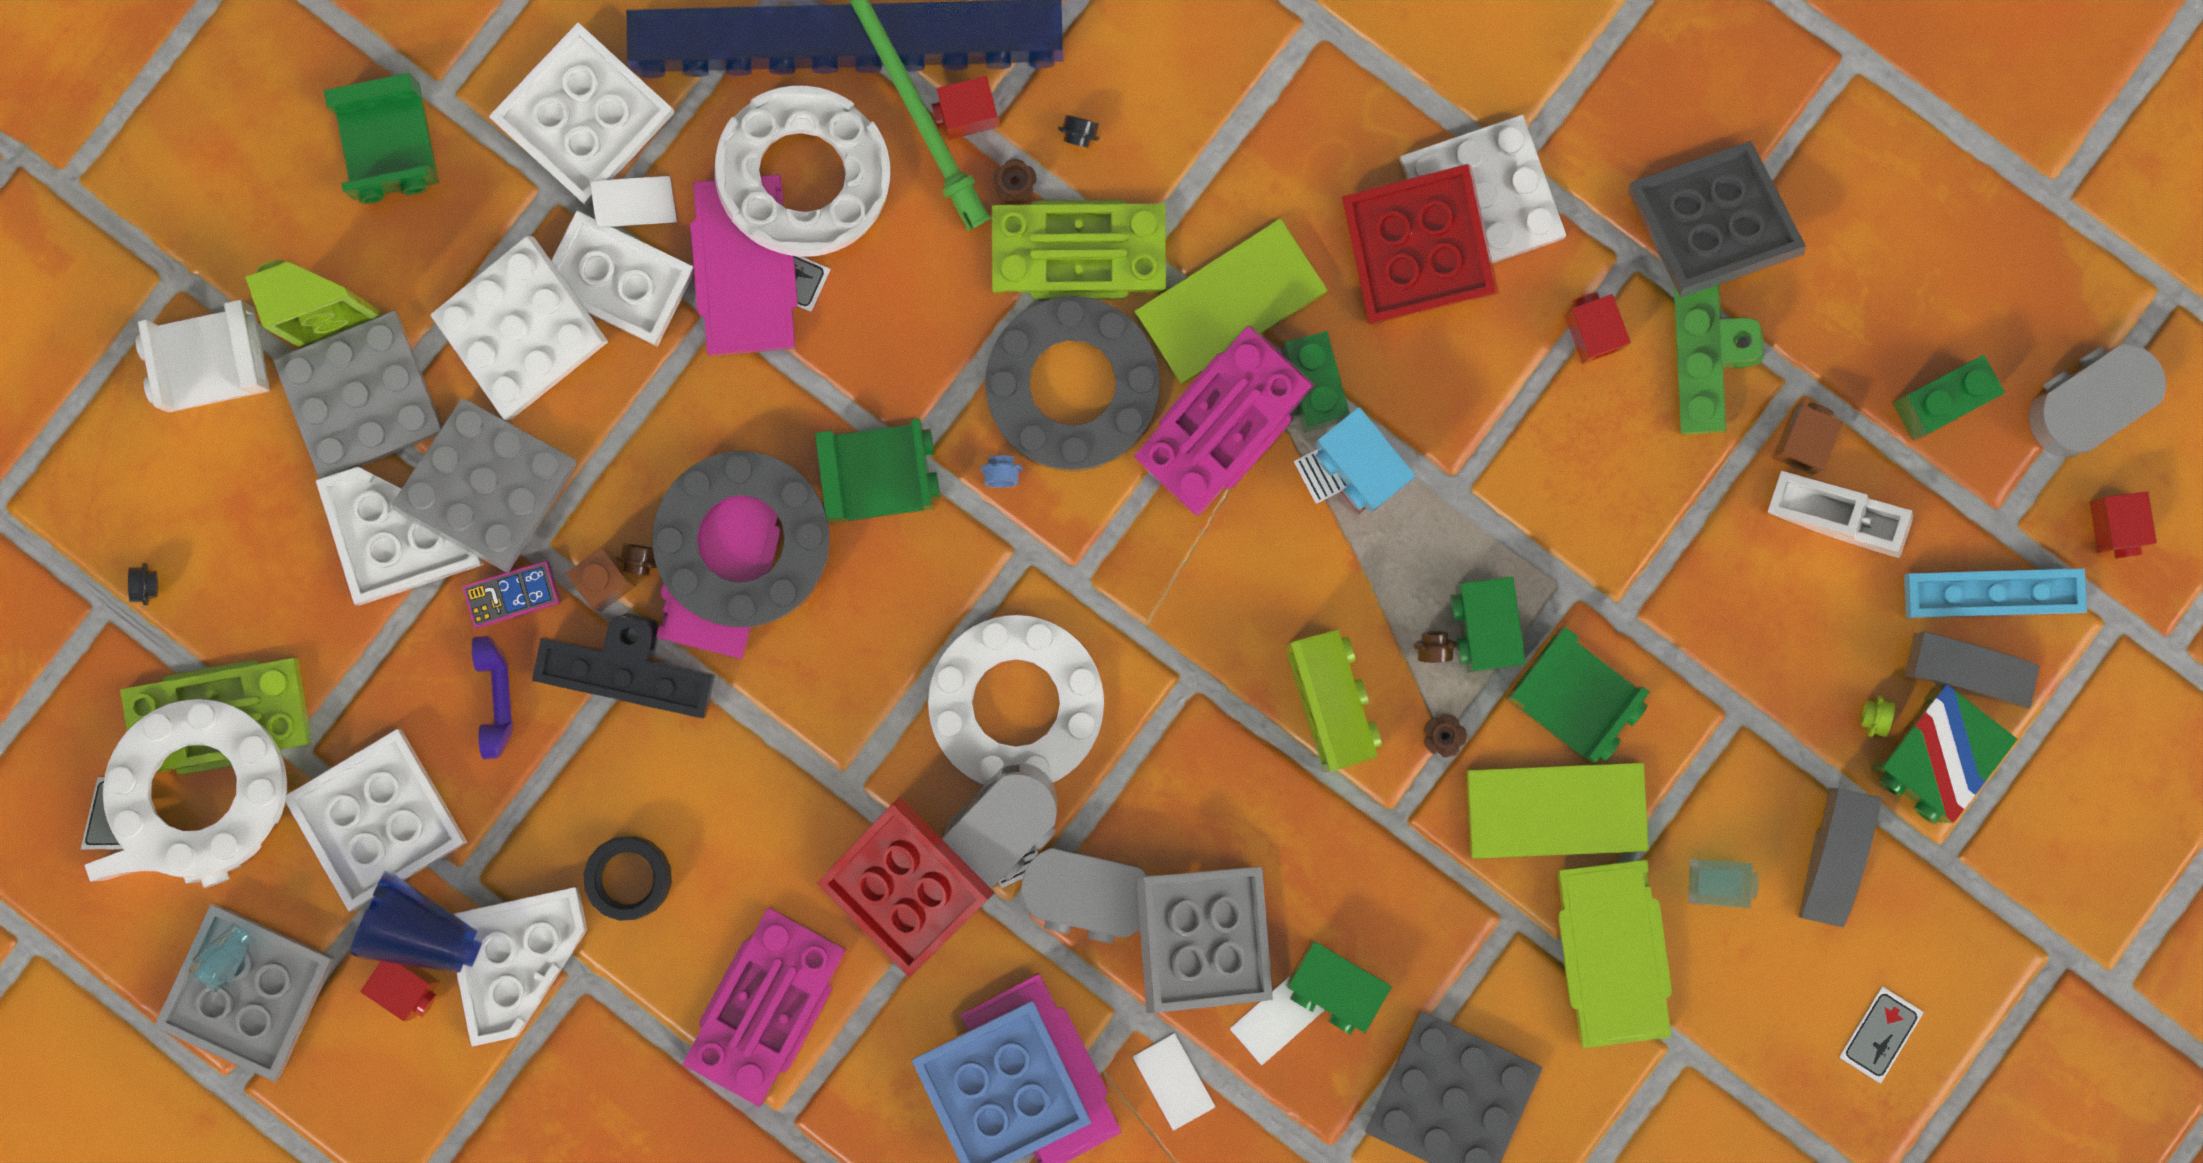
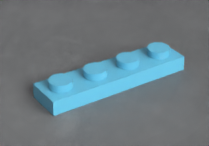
[1904,568,2087,618]

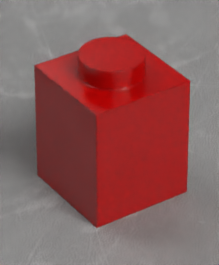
[931,75,999,140]
[1565,292,1631,364]
[2089,491,2157,559]
[360,952,440,1022]

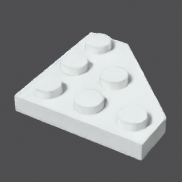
[316,467,484,606]
[445,887,587,1047]

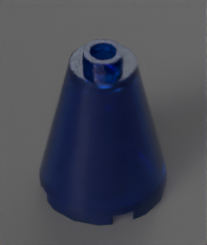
[349,871,482,973]

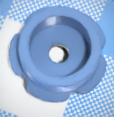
[980,455,1023,488]

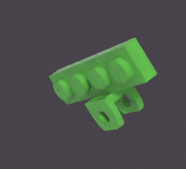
[1674,284,1764,435]

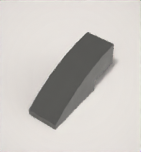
[1904,632,2040,709]
[1799,788,1882,927]

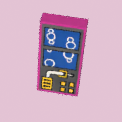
[462,561,561,629]

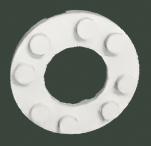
[715,86,891,257]
[928,615,1104,785]
[103,699,287,878]

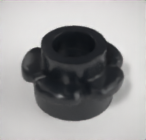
[1058,115,1100,148]
[128,563,158,606]

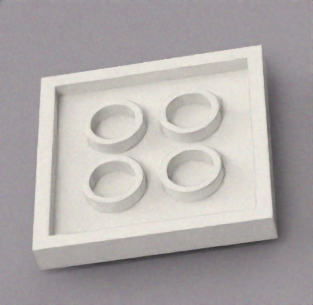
[489,23,675,207]
[1399,115,1567,263]
[430,236,608,420]
[285,729,467,911]

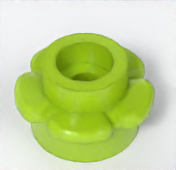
[1860,695,1895,737]

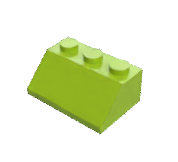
[245,260,382,348]
[1285,630,1382,773]

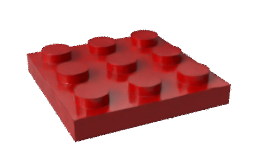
[1342,164,1499,325]
[817,797,995,978]

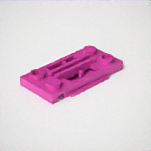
[690,174,798,357]
[1134,326,1315,516]
[656,496,781,659]
[682,907,847,1107]
[960,973,1122,1163]

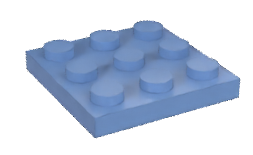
[912,1000,1092,1163]

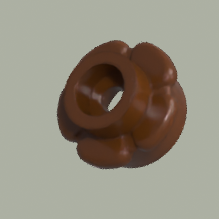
[994,159,1037,201]
[616,544,657,575]
[1413,631,1457,663]
[1424,714,1467,758]

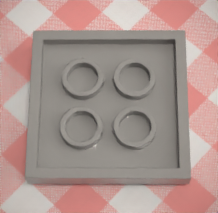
[273,311,443,479]
[391,398,577,573]
[1136,867,1273,1013]
[154,904,335,1082]

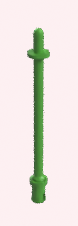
[849,0,991,231]

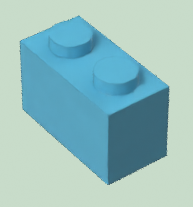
[1314,407,1416,514]

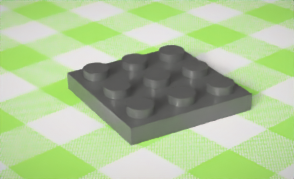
[1628,141,1806,298]
[1365,1010,1543,1163]

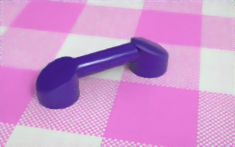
[472,636,513,760]

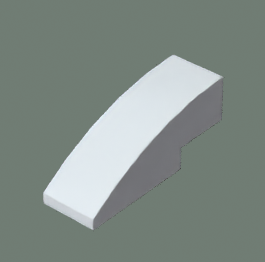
[1768,471,1913,558]

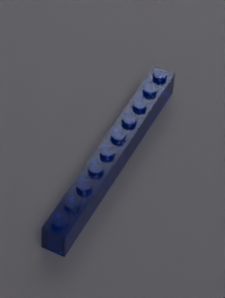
[626,0,1064,78]

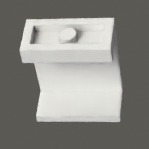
[135,300,270,413]

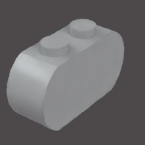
[2029,344,2166,457]
[941,763,1058,888]
[1022,848,1147,944]

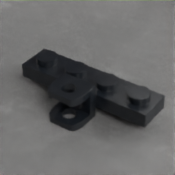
[532,613,715,719]

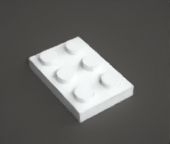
[552,211,694,347]

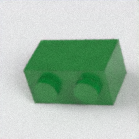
[1282,331,1350,433]
[1892,354,2005,440]
[1450,576,1526,673]
[1285,939,1392,1035]

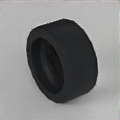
[583,836,672,921]

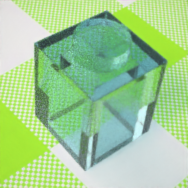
[1688,858,1759,908]

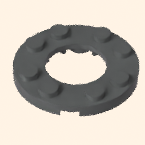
[985,296,1160,471]
[652,451,831,628]

